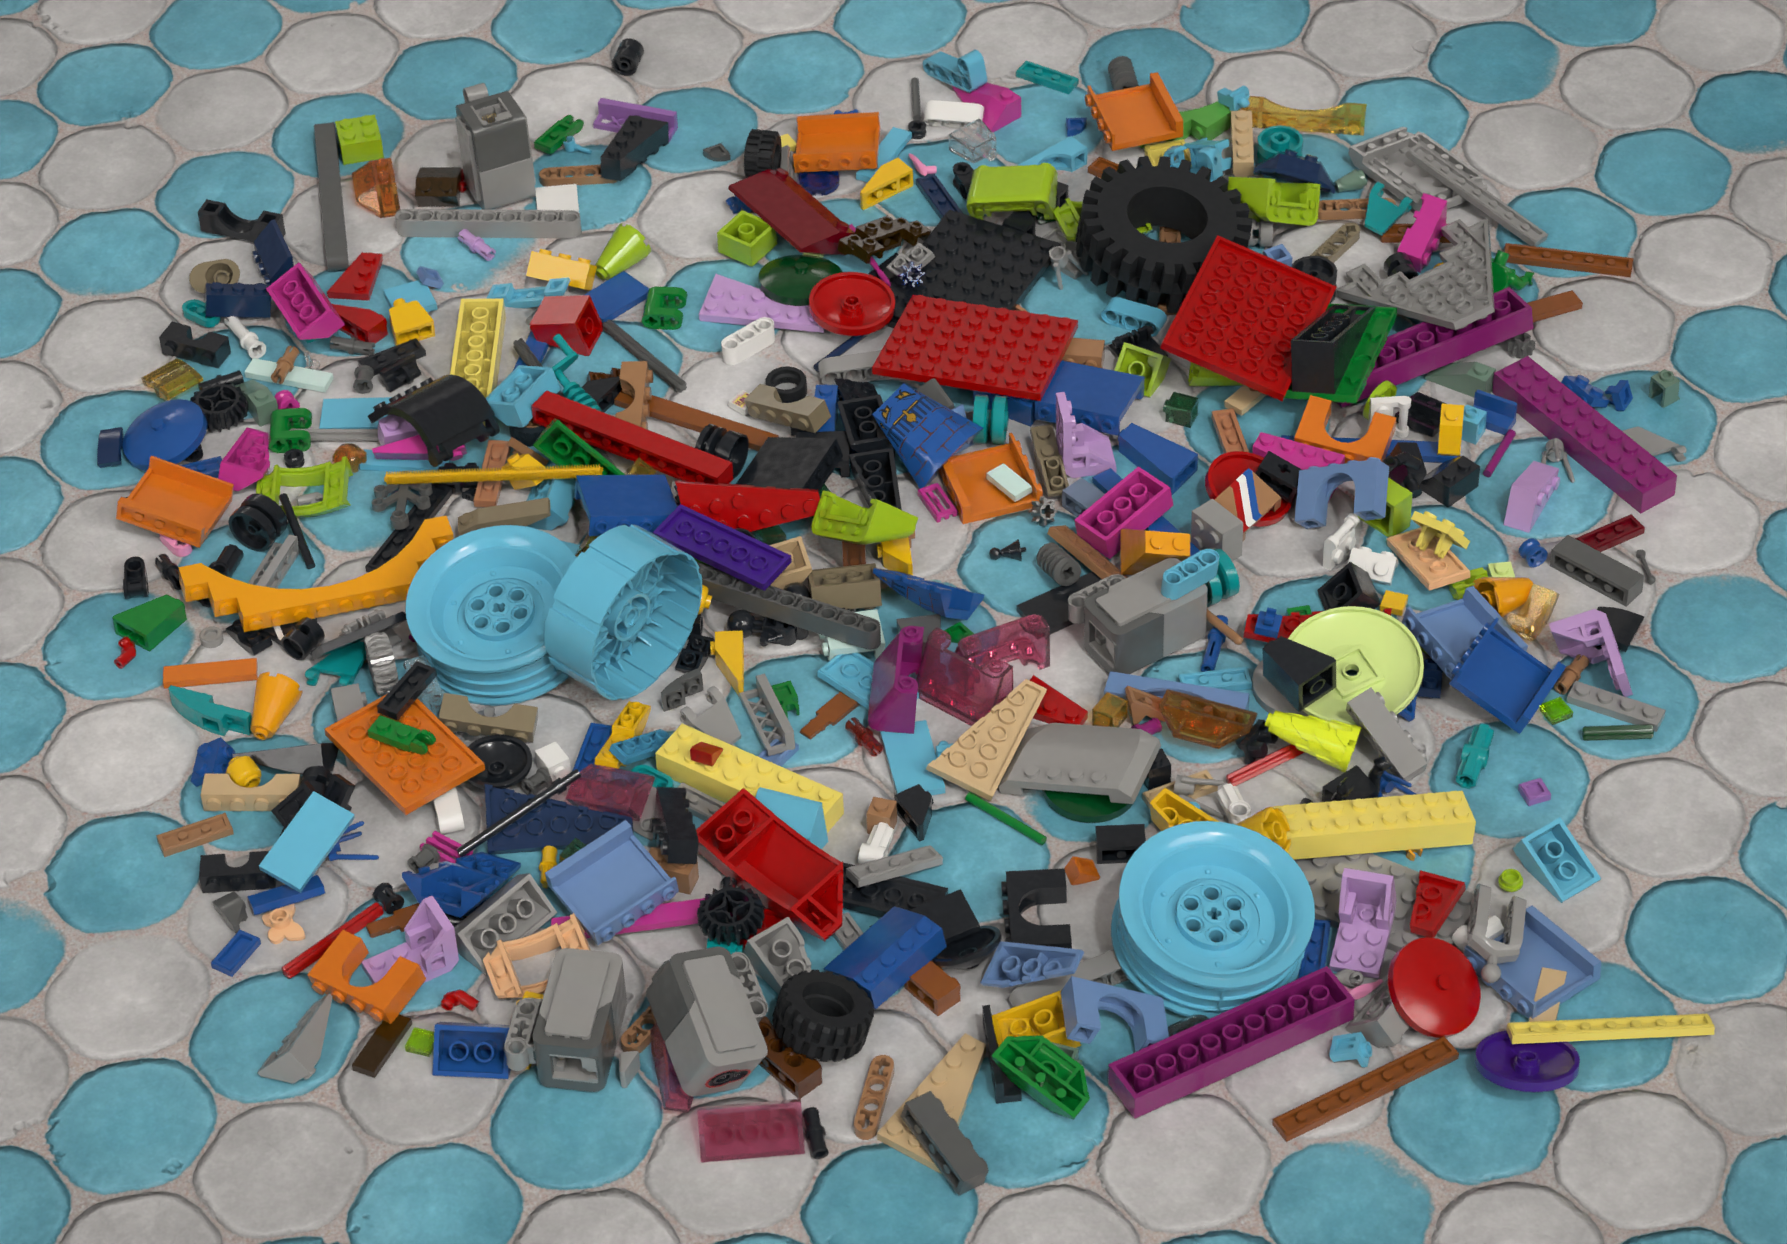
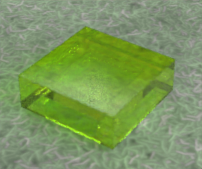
[1540,697,1573,725]
[405,1027,434,1057]

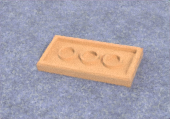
[1386,527,1470,591]

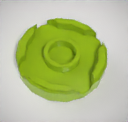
[1363,381,1397,420]

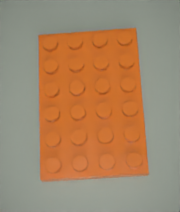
[324,694,485,815]

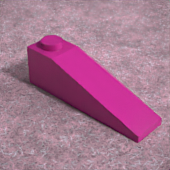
[952,82,1021,134]
[218,427,270,491]
[372,435,467,461]

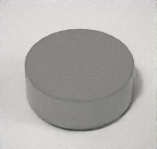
[199,626,224,648]

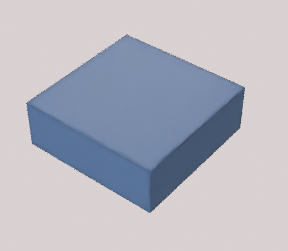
[416,266,444,289]

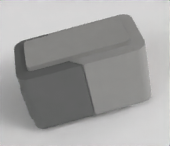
[455,83,536,210]
[1068,558,1207,674]
[646,947,768,1096]
[504,948,627,1092]

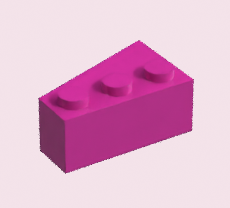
[1397,193,1448,273]

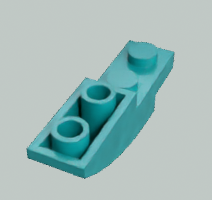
[168,685,252,736]

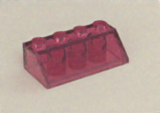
[697,1099,805,1162]

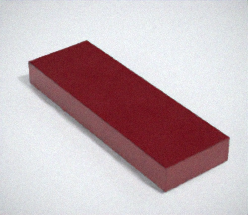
[1575,514,1645,552]

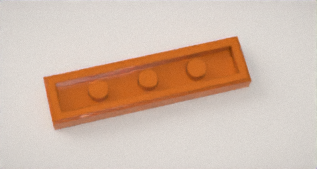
[163,658,258,689]

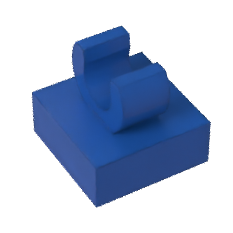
[726,195,753,214]
[1605,380,1633,411]
[1254,607,1283,639]

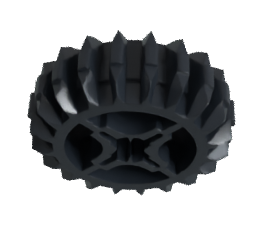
[190,382,248,432]
[697,883,765,946]

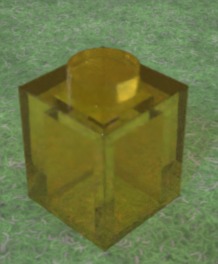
[1092,692,1128,727]

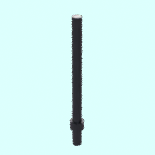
[456,769,582,857]

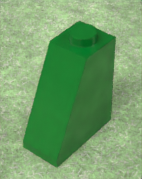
[112,594,187,652]

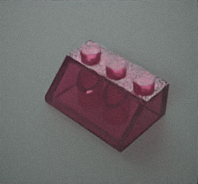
[566,764,655,822]

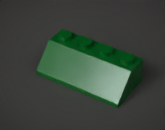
[533,418,625,480]

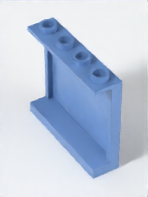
[1402,586,1528,680]
[545,820,679,945]
[1464,905,1601,1019]

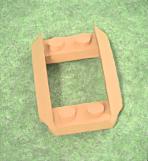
[483,913,591,999]

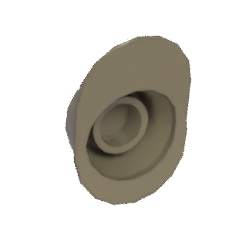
[189,259,240,294]

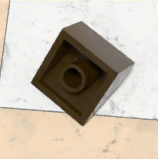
[415,167,462,207]

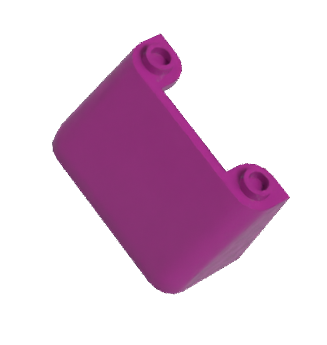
[868,626,924,734]

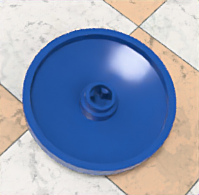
[122,399,207,471]

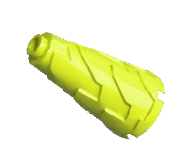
[1265,710,1361,772]

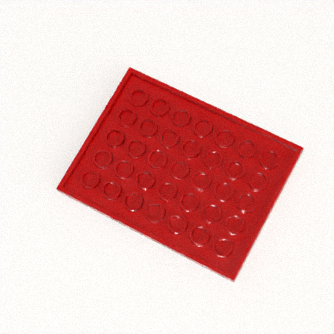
[1160,235,1337,401]
[872,295,1078,401]

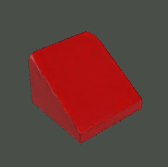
[690,742,723,767]

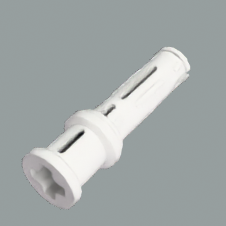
[224,316,266,359]

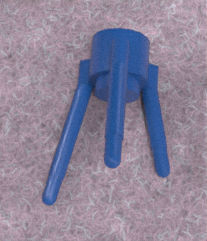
[1378,771,1416,798]
[327,821,379,861]

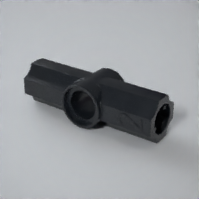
[196,544,244,608]

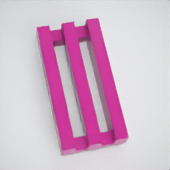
[917,483,957,523]
[420,831,473,863]

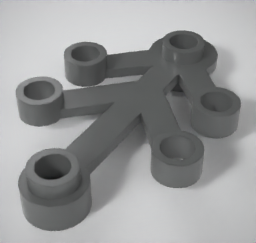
[372,471,433,530]

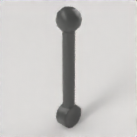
[1636,550,1656,584]

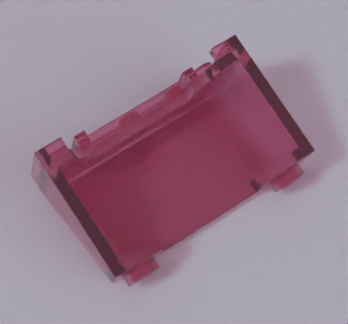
[949,614,1050,696]
[916,627,1013,726]

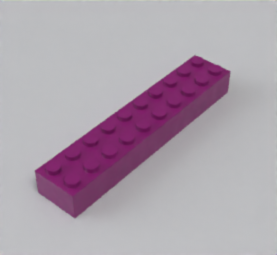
[1337,287,1533,408]
[1492,356,1677,514]
[1108,966,1355,1119]

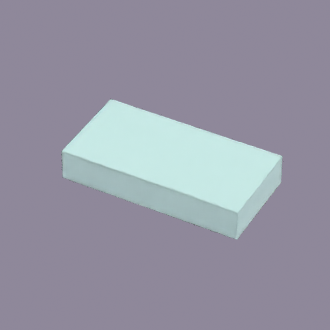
[986,463,1032,502]

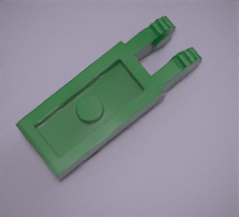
[534,115,584,155]
[367,715,436,755]

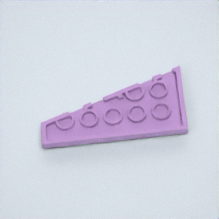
[699,274,825,333]

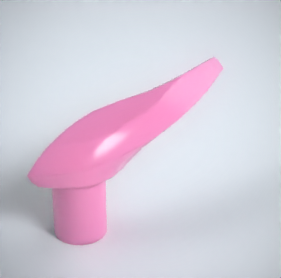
[908,154,937,176]
[1343,979,1383,1000]

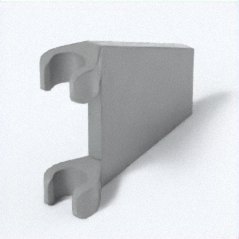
[1623,426,1687,462]
[680,686,741,745]

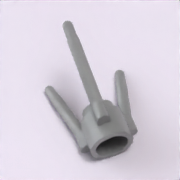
[1049,246,1089,290]
[1541,438,1575,483]
[1173,775,1225,819]

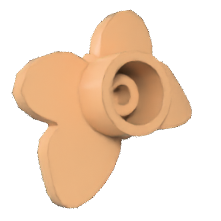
[262,903,305,945]

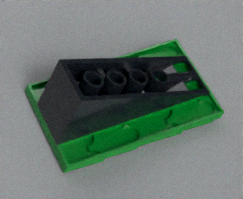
[1284,303,1397,403]

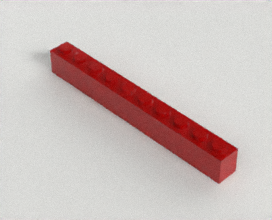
[531,390,733,484]

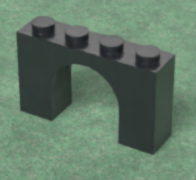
[1001,868,1072,949]

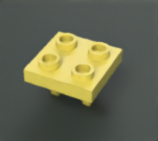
[1411,511,1470,559]

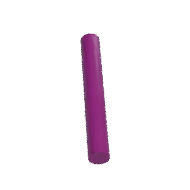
[1483,429,1516,477]

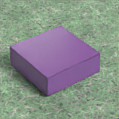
[1518,778,1551,806]

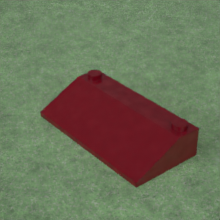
[728,168,855,255]

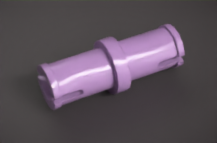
[458,229,496,261]

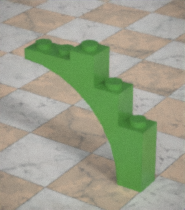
[1138,101,1240,149]

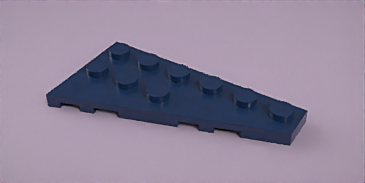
[485,784,634,855]

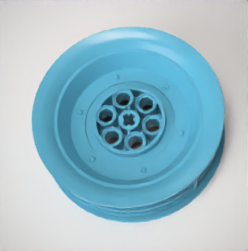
[405,525,577,706]
[1111,821,1315,1020]

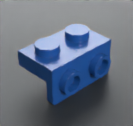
[1561,375,1610,408]
[191,737,235,787]

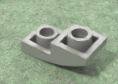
[887,242,935,279]

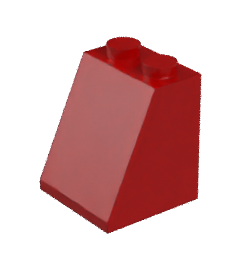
[529,295,604,356]

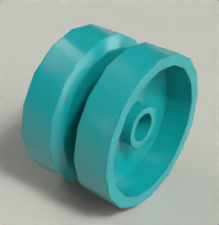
[1257,125,1303,164]
[973,395,1009,445]
[1205,548,1240,607]

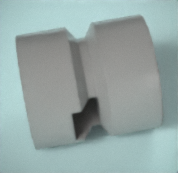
[1248,219,1273,247]

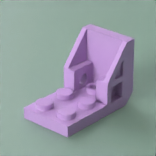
[1056,392,1117,478]
[1549,609,1633,697]
[1329,868,1397,979]
[361,896,459,984]

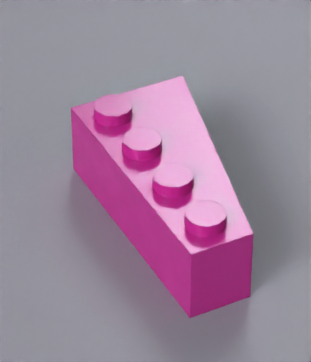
[1252,432,1345,503]

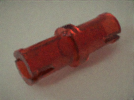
[845,717,883,756]

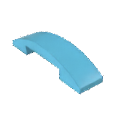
[486,277,570,308]

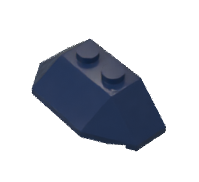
[1253,149,1336,194]

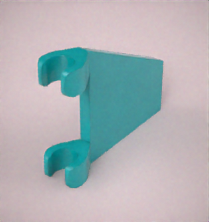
[1364,182,1413,236]
[305,641,367,686]

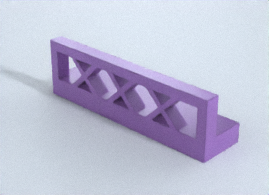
[593,98,678,142]

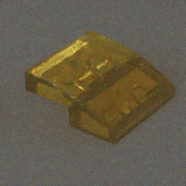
[141,358,204,400]

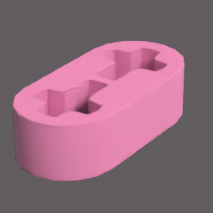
[159,534,193,557]

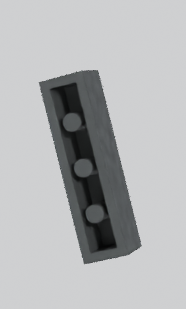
[1550,535,1644,607]
[901,1091,989,1196]

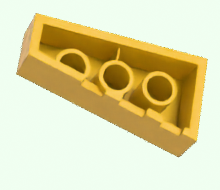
[1149,788,1219,831]

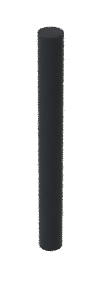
[279,493,316,569]

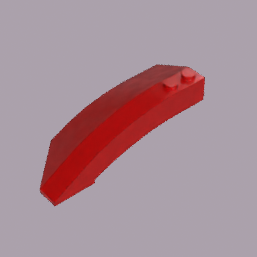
[696,788,843,941]

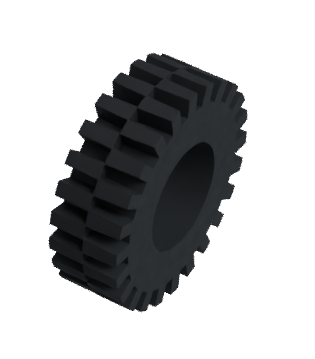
[1075,156,1252,313]

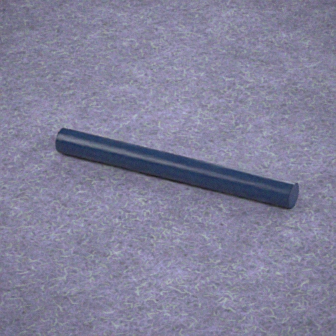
[813,334,869,372]

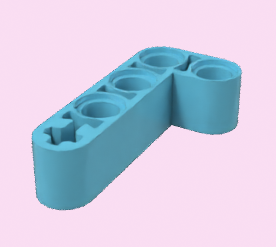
[922,50,987,93]

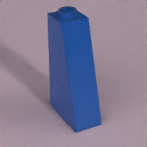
[1118,423,1198,495]

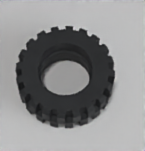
[772,970,874,1062]

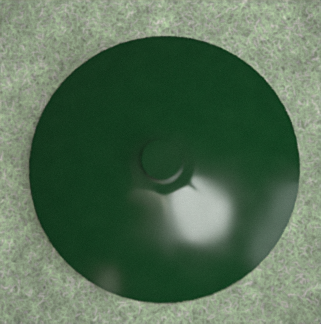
[759,255,842,306]
[1042,790,1136,823]

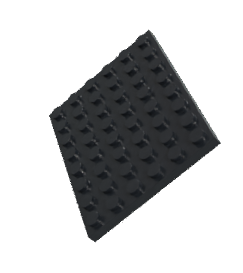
[886,210,1061,328]

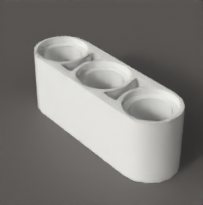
[923,100,984,130]
[721,317,775,365]
[433,787,465,834]

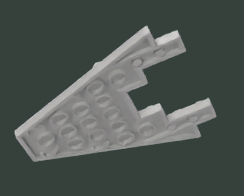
[1336,219,1495,330]

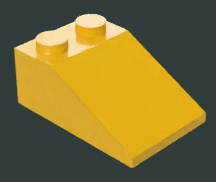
[992,990,1081,1048]

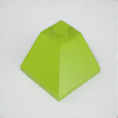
[1114,342,1171,397]

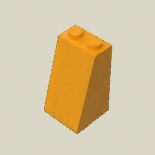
[1120,529,1190,575]

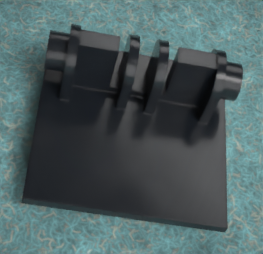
[1108,325,1168,358]
[834,378,878,401]

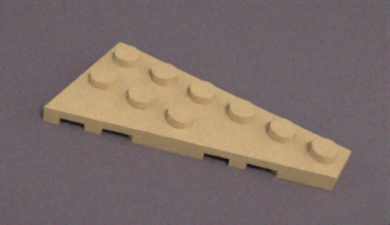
[926,679,1047,801]
[877,1033,986,1174]

